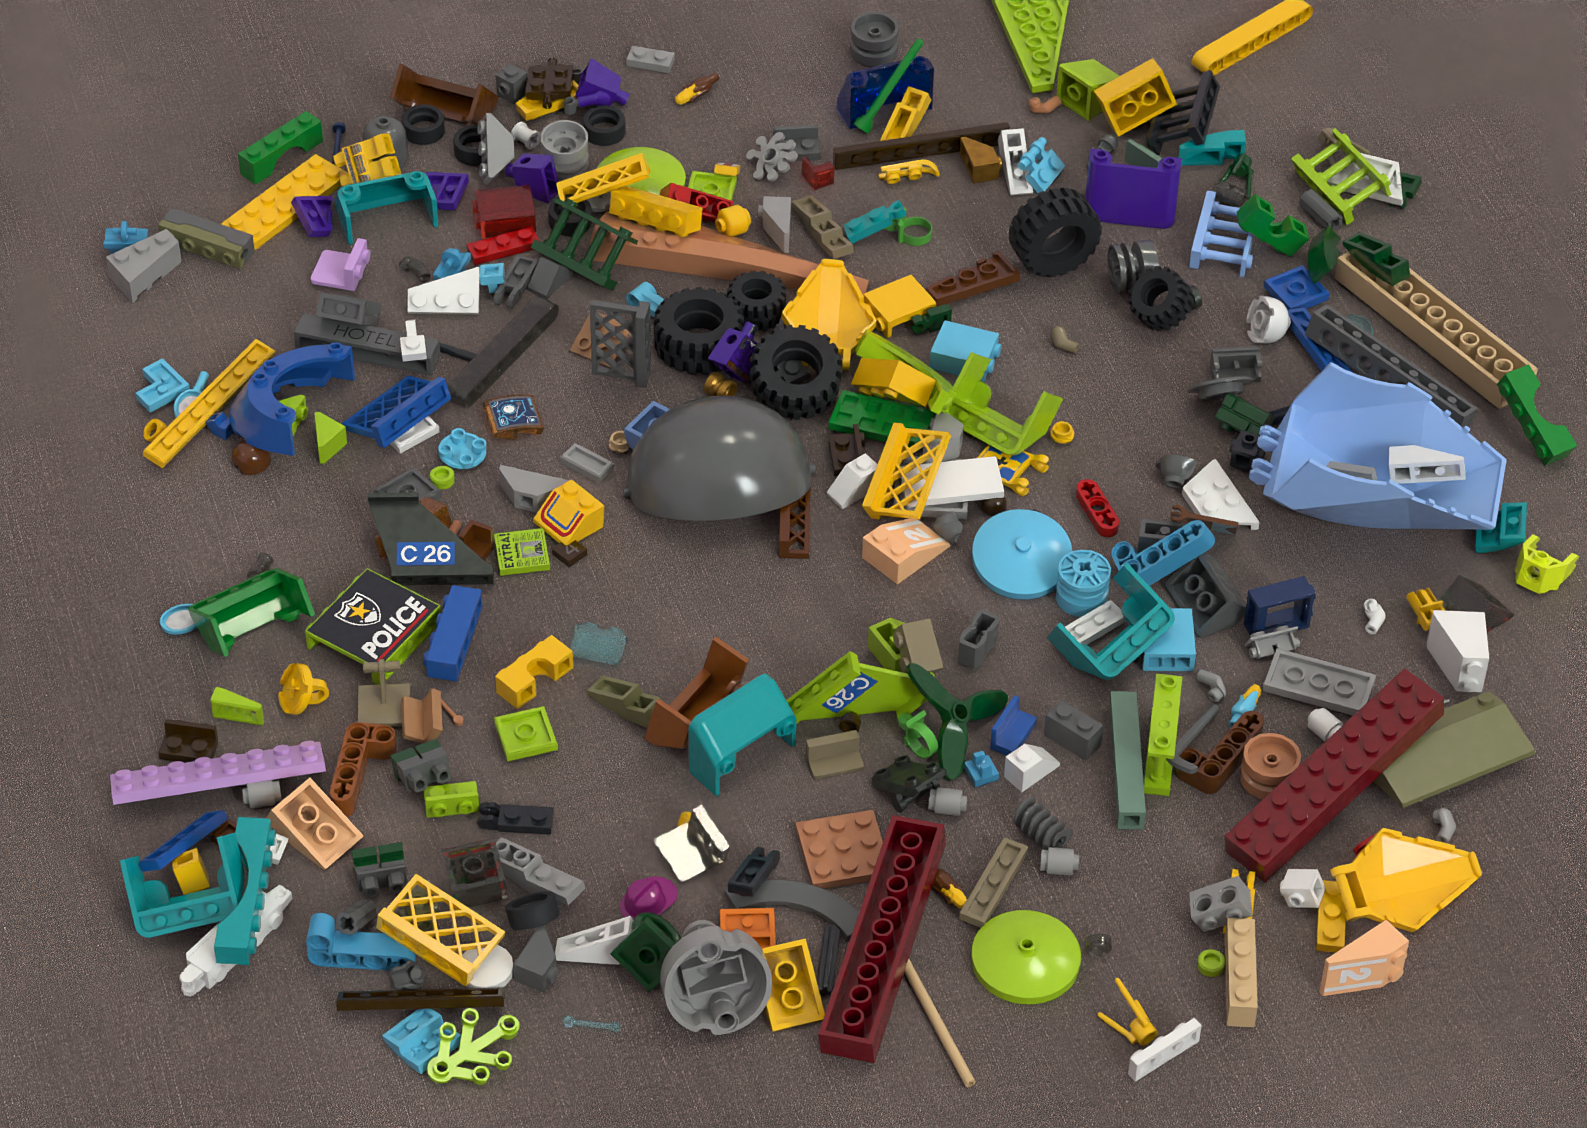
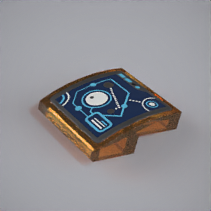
[483,394,544,440]

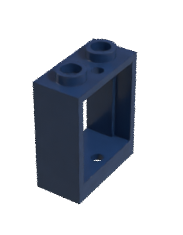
[1243,576,1316,635]

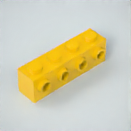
[609,186,702,237]

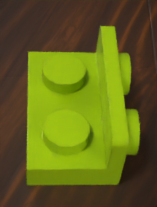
[424,781,480,818]

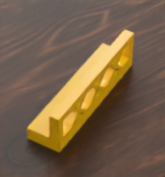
[556,153,651,207]

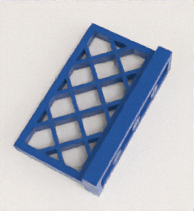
[341,375,451,448]

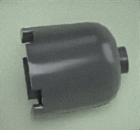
[363,116,409,170]

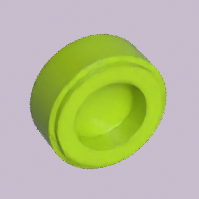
[430,466,455,489]
[1197,949,1225,977]

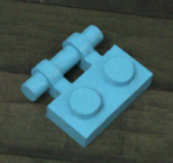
[1018,137,1065,193]

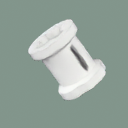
[511,122,541,150]

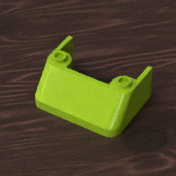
[946,352,1063,456]

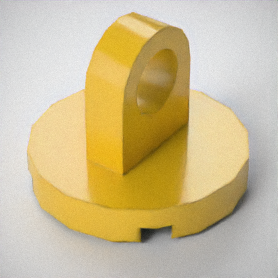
[278,663,329,715]

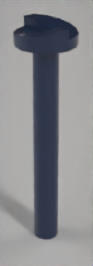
[332,122,346,165]

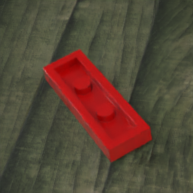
[467,227,540,265]

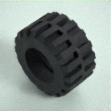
[1128,266,1193,331]
[727,271,786,332]

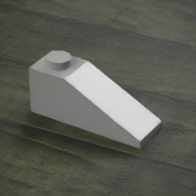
[758,196,791,253]

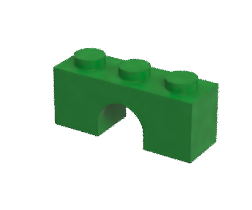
[1236,194,1309,257]

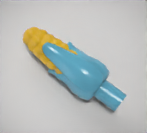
[1228,684,1261,728]

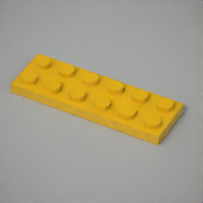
[221,154,348,250]

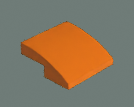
[720,908,776,948]

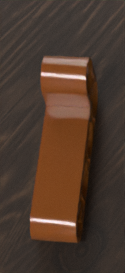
[330,722,397,817]

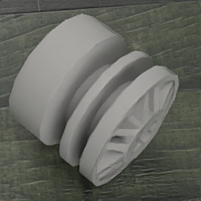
[541,120,589,181]

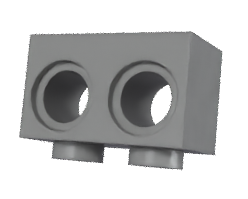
[1190,876,1252,932]

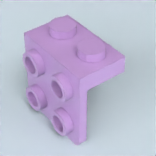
[311,238,371,291]

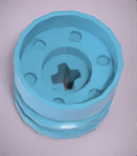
[1056,549,1111,617]

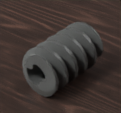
[1013,797,1073,850]

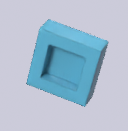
[479,263,505,293]

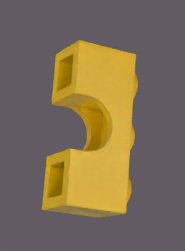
[495,635,574,709]

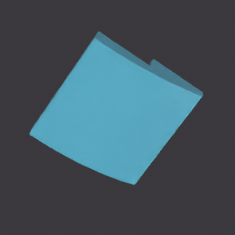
[382,1009,461,1074]

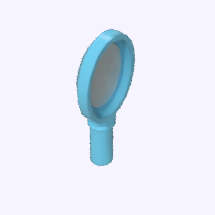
[174,371,209,418]
[160,604,197,635]

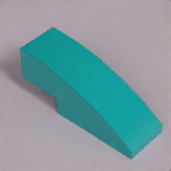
[1178,130,1246,166]

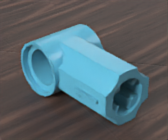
[626,282,664,317]

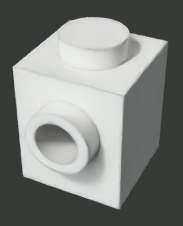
[1280,869,1326,908]

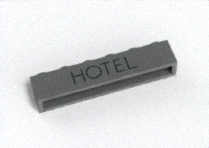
[294,313,440,376]

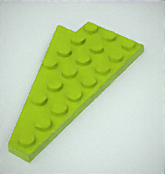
[991,0,1069,93]

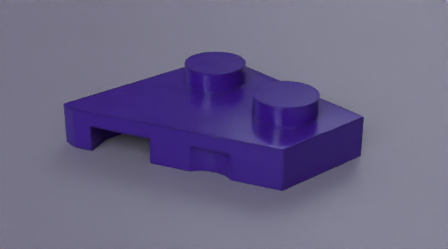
[291,196,333,237]

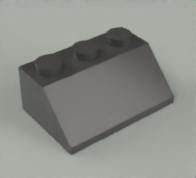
[1164,553,1246,637]

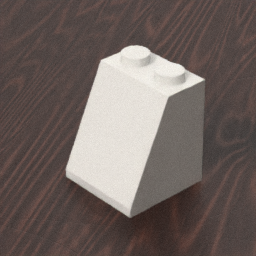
[1426,610,1489,692]

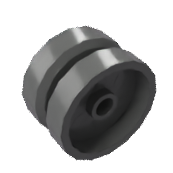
[850,12,899,67]

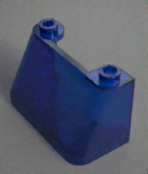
[837,56,934,129]

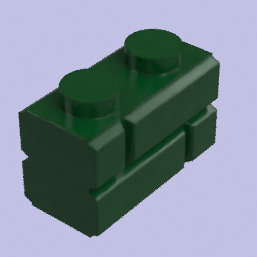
[1215,393,1275,436]

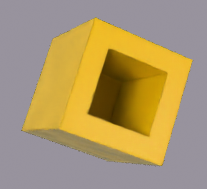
[172,848,210,895]

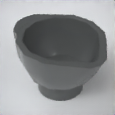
[1155,454,1197,488]

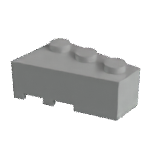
[106,229,181,303]

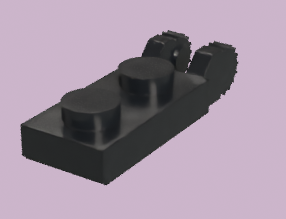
[477,802,554,835]
[727,847,780,897]

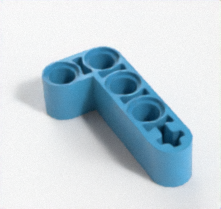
[1111,520,1215,586]
[306,913,416,971]

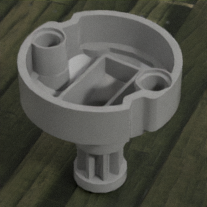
[660,920,772,1035]

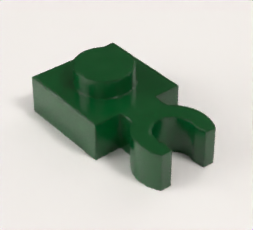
[1389,172,1422,209]
[911,304,952,335]

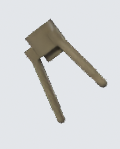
[1318,128,1370,166]

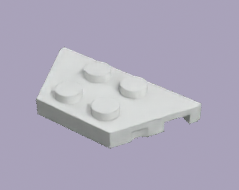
[1327,153,1403,206]
[1182,459,1259,530]

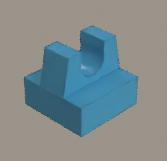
[964,751,999,788]

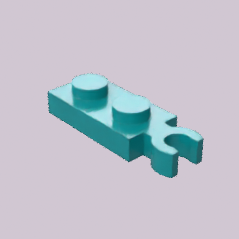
[843,200,907,244]

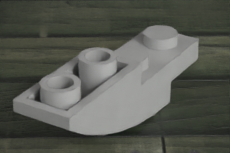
[484,837,585,905]

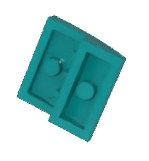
[1475,502,1527,553]

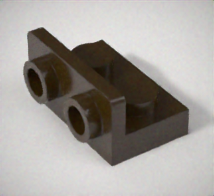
[828,424,868,476]
[158,719,219,763]

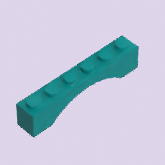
[214,817,276,965]

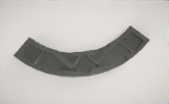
[724,880,859,942]

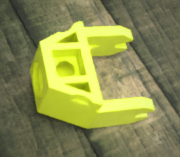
[1515,534,1579,594]

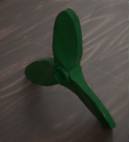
[906,663,1008,781]

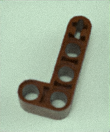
[1175,711,1264,794]

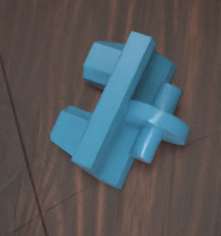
[103,221,149,254]
[433,248,471,280]

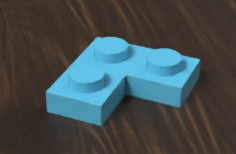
[136,358,190,413]

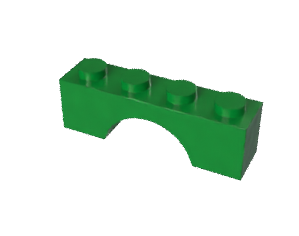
[238,111,323,185]
[1497,364,1577,466]

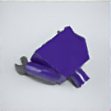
[564,58,630,115]

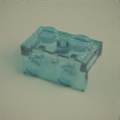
[570,622,629,665]

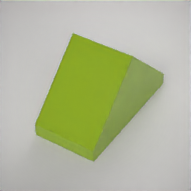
[315,412,347,464]

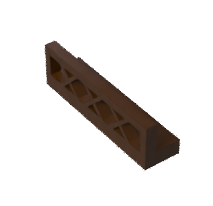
[779,487,811,559]

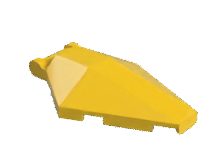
[781,259,877,370]
[1330,828,1482,933]

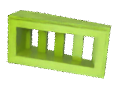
[210,687,264,725]

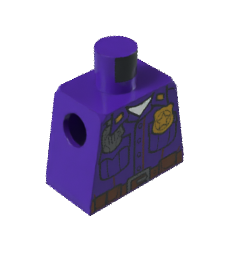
[708,322,759,383]

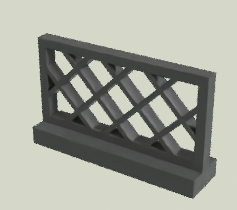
[590,300,651,388]

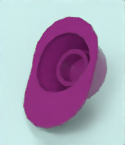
[620,876,678,920]

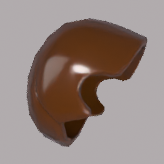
[231,440,271,475]

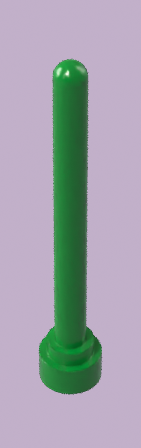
[854,38,923,134]

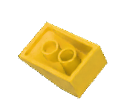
[762,938,825,1032]

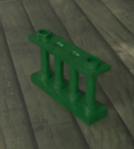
[531,198,638,290]

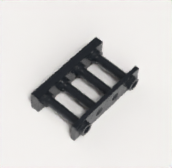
[1146,70,1220,155]

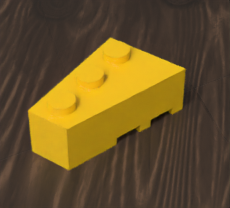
[851,358,936,407]

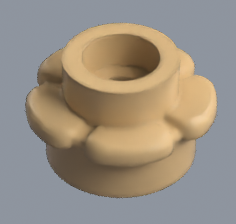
[609,431,631,453]

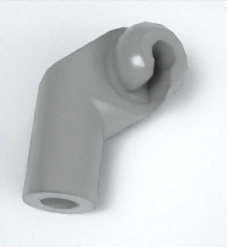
[1197,669,1226,702]
[1432,808,1456,844]

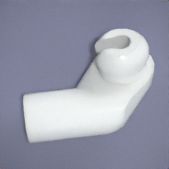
[1364,599,1386,635]

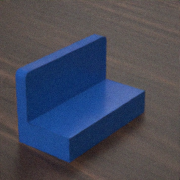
[990,695,1037,756]

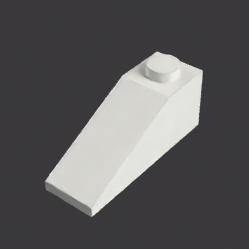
[998,128,1033,196]
[1389,445,1466,484]
[555,916,633,965]

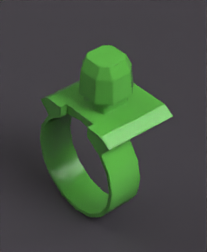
[884,207,932,246]
[898,710,938,759]

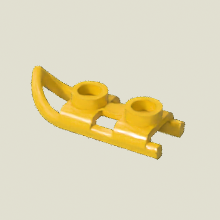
[878,159,940,184]

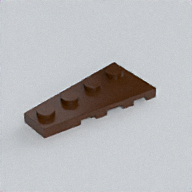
[926,250,1020,307]

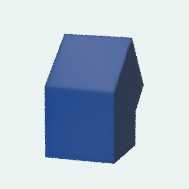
[205,412,234,440]

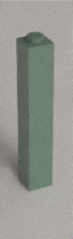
[1109,691,1146,829]

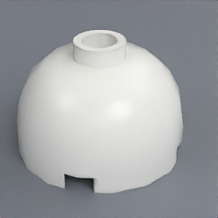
[1247,296,1291,344]

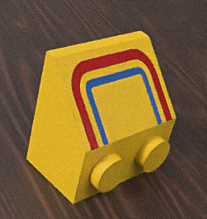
[533,479,604,546]

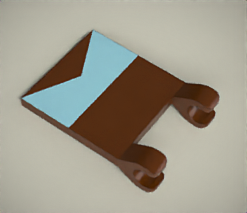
[1170,505,1239,535]

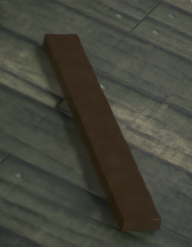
[833,122,1010,170]

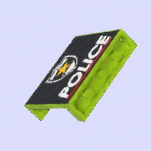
[305,568,441,685]

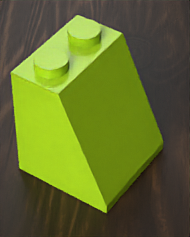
[1056,59,1119,121]

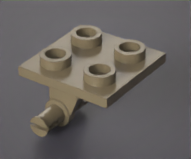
[358,659,410,727]

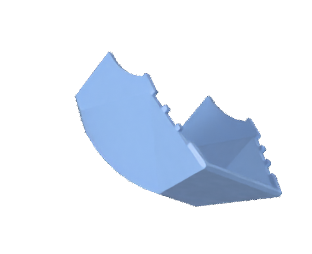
[1249,362,1507,530]

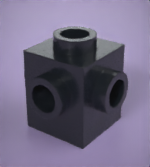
[1229,430,1266,472]

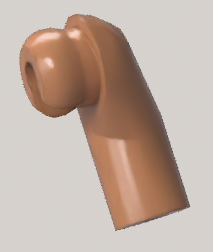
[1028,96,1062,114]

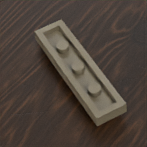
[959,837,1029,928]

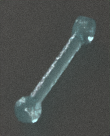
[563,1016,621,1032]

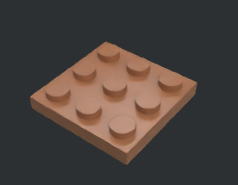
[795,810,883,889]

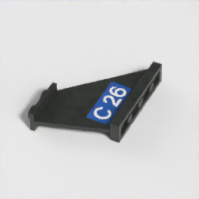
[367,490,494,585]

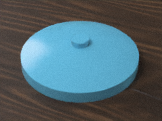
[972,509,1072,599]

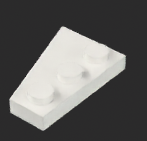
[408,267,480,315]

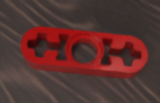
[1076,479,1119,537]

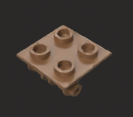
[570,313,631,367]

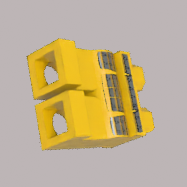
[333,134,401,187]

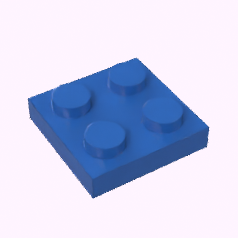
[1264,265,1330,310]

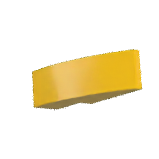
[880,86,931,141]

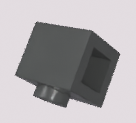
[496,64,527,104]

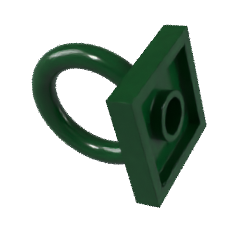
[610,912,681,992]

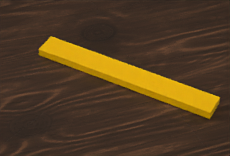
[143,339,275,468]

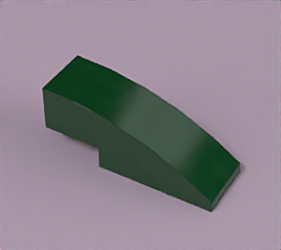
[1308,225,1342,284]
[1342,232,1410,286]

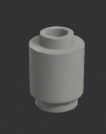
[242,780,282,809]
[928,787,967,816]
[1040,847,1079,876]

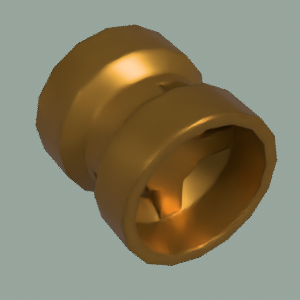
[704,372,737,396]

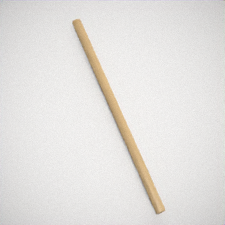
[904,959,975,1087]

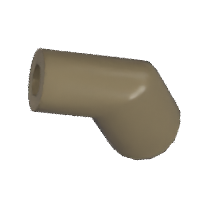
[1051,326,1079,354]

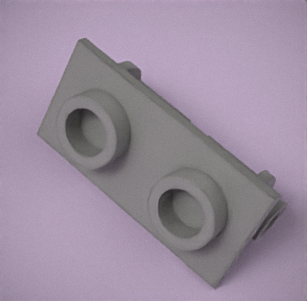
[1244,625,1300,660]

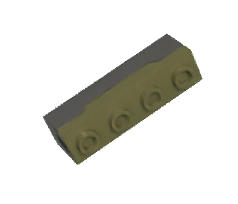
[158,208,255,269]

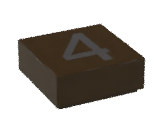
[552,540,587,567]

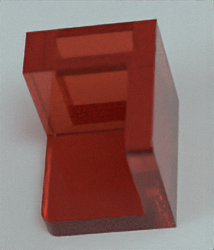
[802,157,835,190]

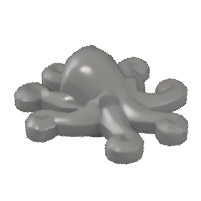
[746,132,798,182]

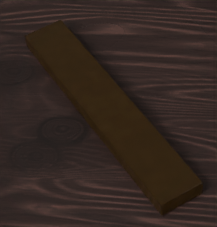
[336,988,505,1011]

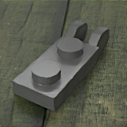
[493,255,539,308]

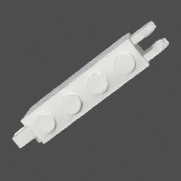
[179,885,292,997]

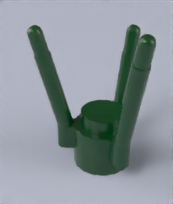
[1216,153,1254,200]

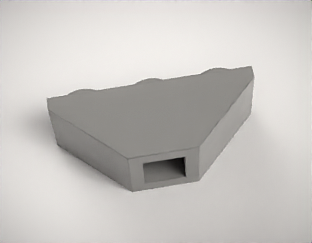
[478,113,514,185]
[923,412,964,463]
[499,465,570,512]

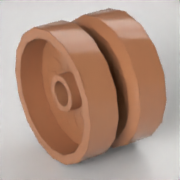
[1240,733,1301,799]

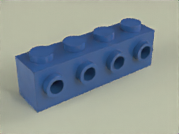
[423,585,483,681]

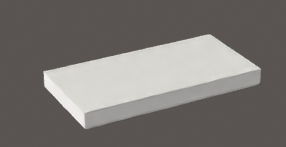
[900,456,1004,508]

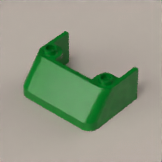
[188,569,315,657]

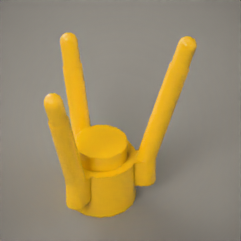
[1097,978,1158,1046]

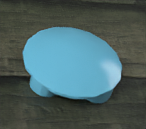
[438,428,486,469]

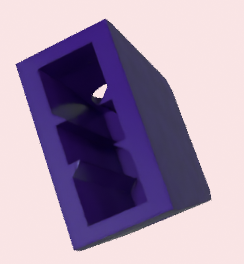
[505,153,559,204]

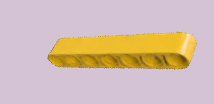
[1191,0,1313,75]

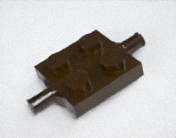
[525,58,574,109]

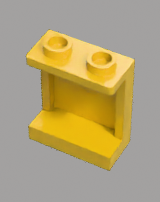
[863,275,936,338]

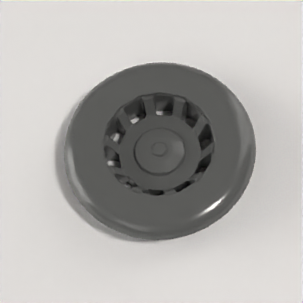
[1187,376,1254,400]

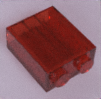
[471,185,536,238]

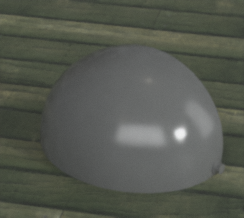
[623,396,816,521]

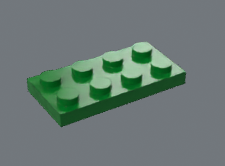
[828,390,935,450]

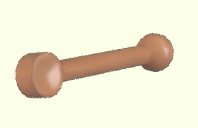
[428,688,463,726]

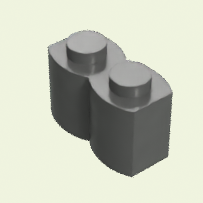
[958,609,999,669]

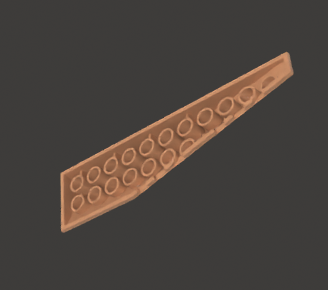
[590,211,869,294]

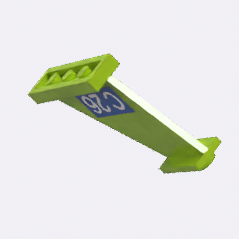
[786,651,935,724]

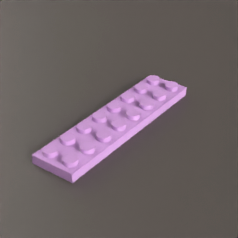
[110,741,326,805]

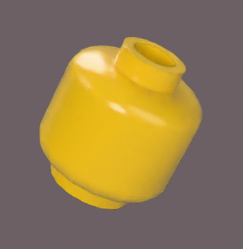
[715,205,751,237]

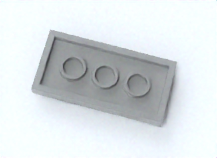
[1263,648,1376,715]

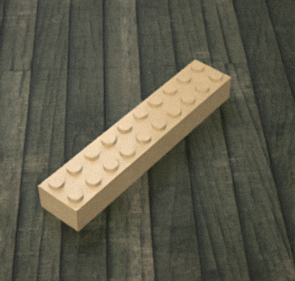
[1335,252,1538,409]

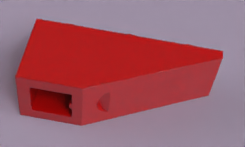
[660,183,734,222]

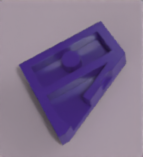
[426,172,469,210]

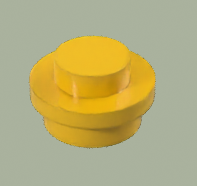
[1050,421,1074,444]

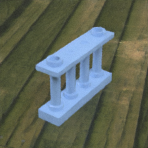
[1189,190,1254,277]

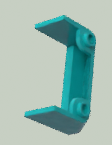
[334,171,438,245]
[1047,563,1175,680]
[688,674,796,796]
[120,833,245,938]

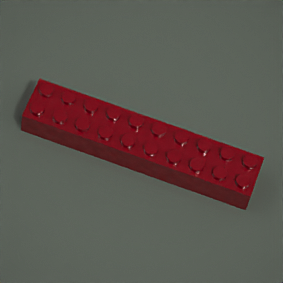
[1224,668,1444,883]
[818,815,946,1063]

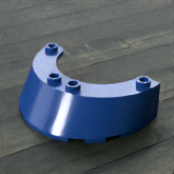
[229,343,355,456]

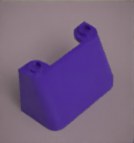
[1085,149,1182,229]

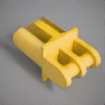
[1406,587,1445,631]

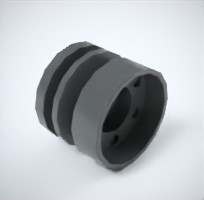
[1107,239,1159,293]

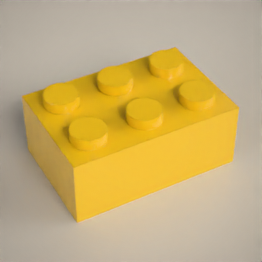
[1094,58,1177,137]

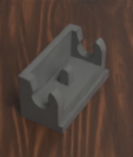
[1210,346,1262,382]

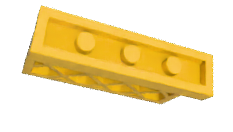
[862,423,951,520]
[376,874,505,987]

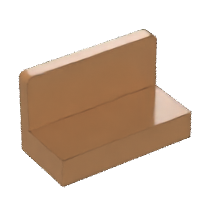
[401,688,443,744]

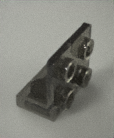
[654,805,730,884]

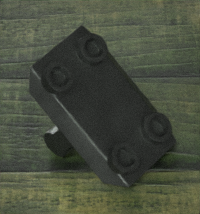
[871,755,947,813]

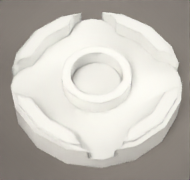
[462,945,514,988]

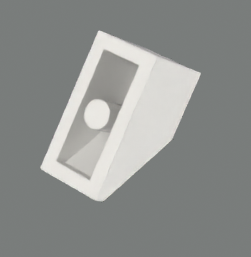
[827,453,878,509]
[1004,744,1060,792]

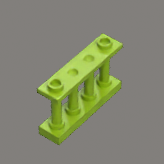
[1291,128,1392,225]
[1144,673,1182,796]

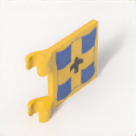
[977,444,1049,496]

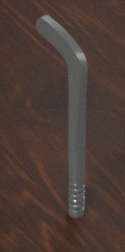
[1166,704,1219,774]

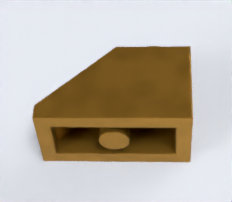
[960,137,1003,184]

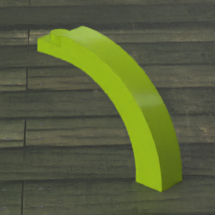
[855,329,957,415]

